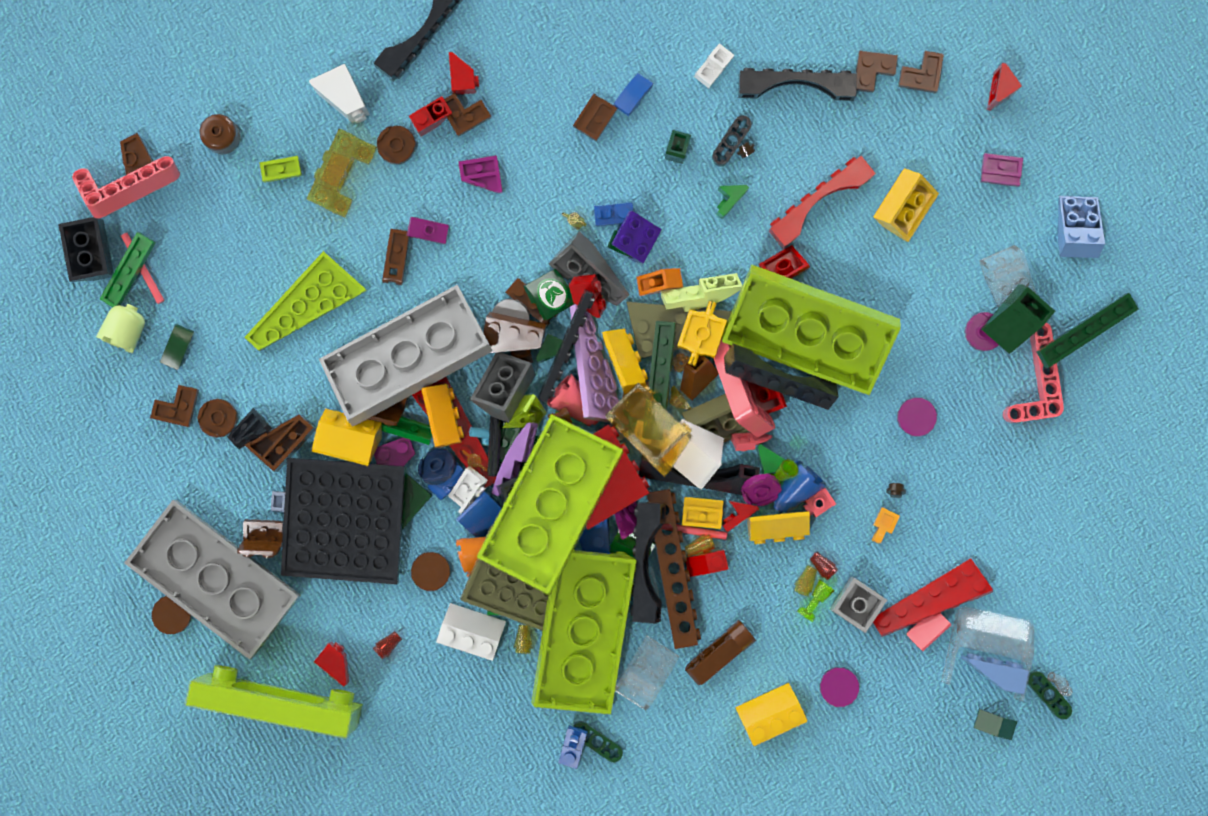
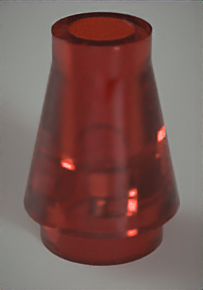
[809,551,839,581]
[373,631,402,660]

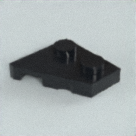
[227,408,273,449]

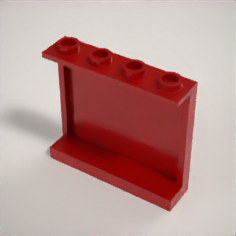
[586,424,650,530]

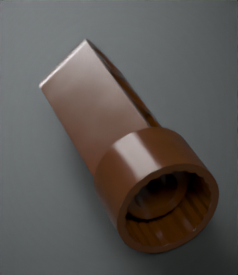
[685,620,757,685]

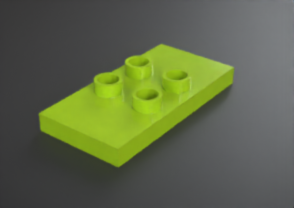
[477,414,624,595]
[531,550,636,714]

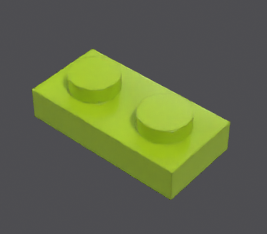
[259,156,302,183]

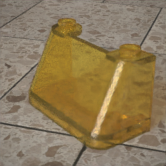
[605,382,693,477]

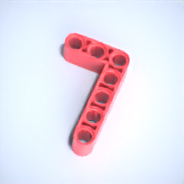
[72,156,180,218]
[1003,323,1064,423]
[713,340,775,437]

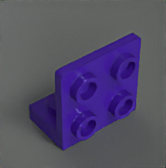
[612,211,662,264]

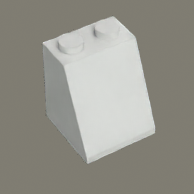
[309,64,370,123]
[661,419,724,489]

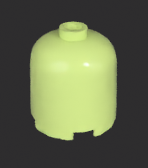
[96,304,145,353]

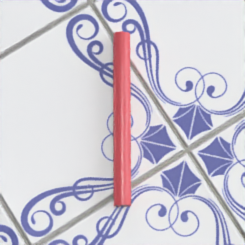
[121,233,165,304]
[661,524,727,540]

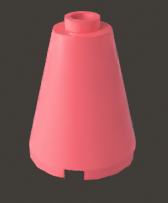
[546,374,599,426]

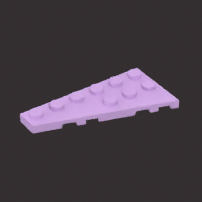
[570,304,630,426]

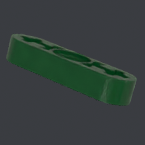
[1026,671,1072,720]
[573,721,623,763]

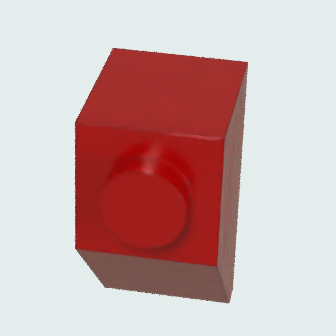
[449,52,479,95]
[685,549,728,577]
[313,642,349,687]

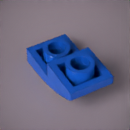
[613,73,653,116]

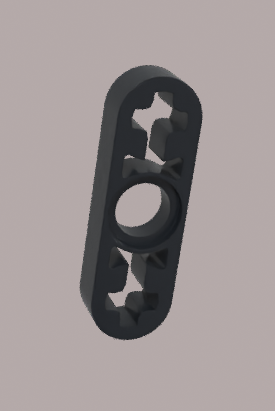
[712,115,751,166]

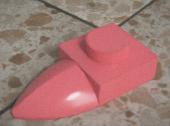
[731,432,772,451]

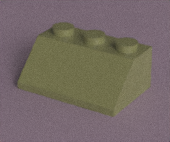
[682,393,749,443]

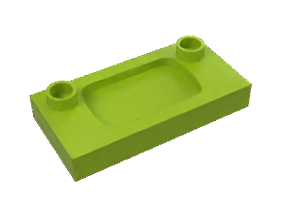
[185,665,363,738]

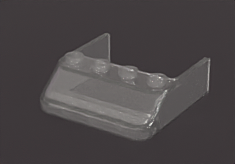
[942,607,1034,702]

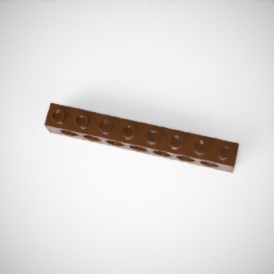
[647,489,701,649]

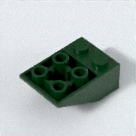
[981,284,1055,354]

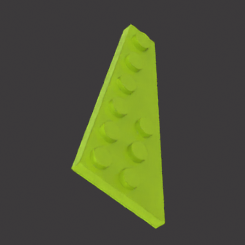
[244,251,367,351]

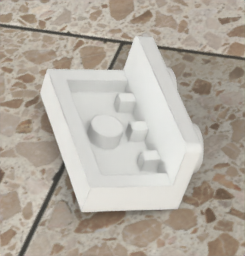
[448,466,488,514]

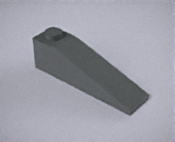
[549,231,629,306]

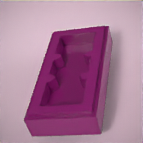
[407,217,449,244]

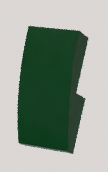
[160,324,194,370]

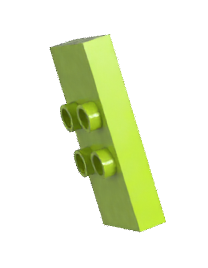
[722,264,901,395]

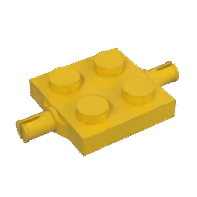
[677,301,727,366]

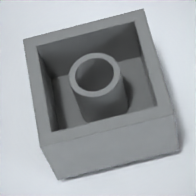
[830,577,887,633]

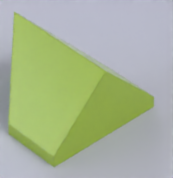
[503,394,546,428]

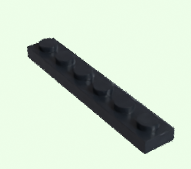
[538,289,595,403]

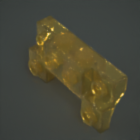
[307,128,377,218]

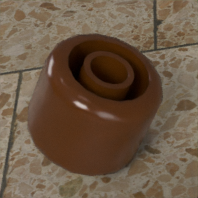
[199,114,241,155]

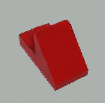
[722,501,759,532]

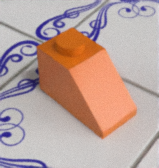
[636,268,683,296]

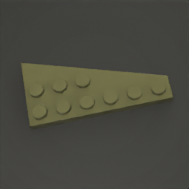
[626,302,732,359]

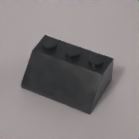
[58,217,114,282]

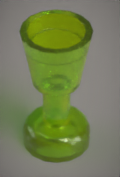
[769,459,798,486]
[797,579,835,623]

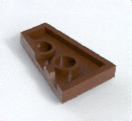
[120,133,153,175]

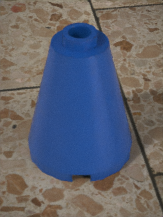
[773,459,826,514]

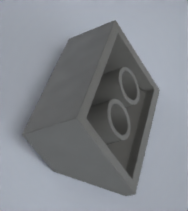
[470,352,535,423]

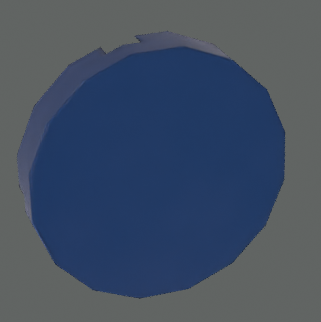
[418,449,457,485]

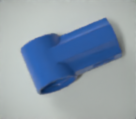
[427,462,465,501]

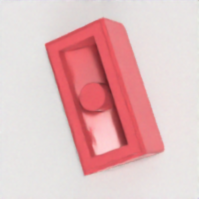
[907,613,951,651]

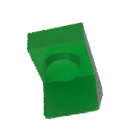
[716,185,749,219]

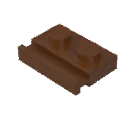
[573,93,617,142]

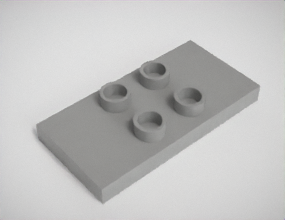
[319,285,493,427]
[124,500,301,660]

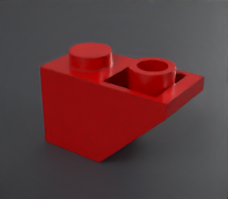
[409,96,452,137]
[569,274,606,318]

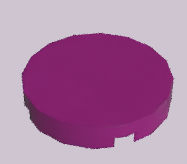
[965,312,999,351]
[897,398,937,436]
[741,474,781,506]
[820,667,859,707]

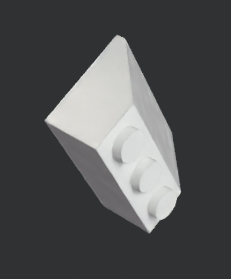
[436,603,506,661]

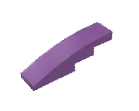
[492,423,538,496]

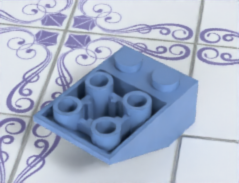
[1058,196,1105,258]
[961,653,1029,694]

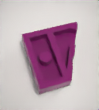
[458,155,503,194]
[374,437,416,466]
[614,502,638,539]

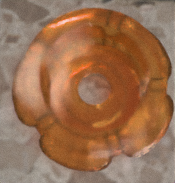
[672,353,690,373]

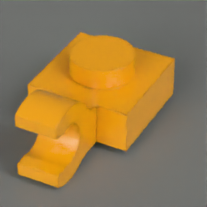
[872,507,900,544]

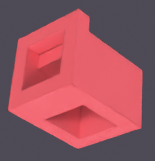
[804,488,836,517]

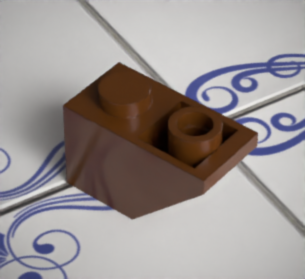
[680,355,719,400]

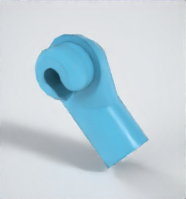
[469,427,489,446]

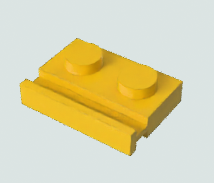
[682,497,724,529]

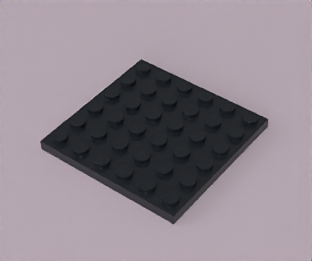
[281,457,406,585]

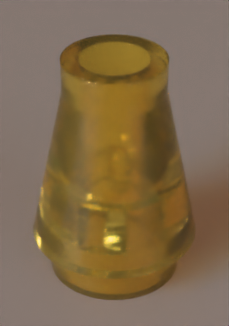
[685,534,715,557]
[794,566,817,596]
[513,625,533,654]

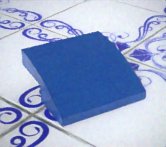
[456,491,502,537]

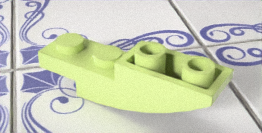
[661,273,742,312]

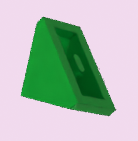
[756,444,793,474]

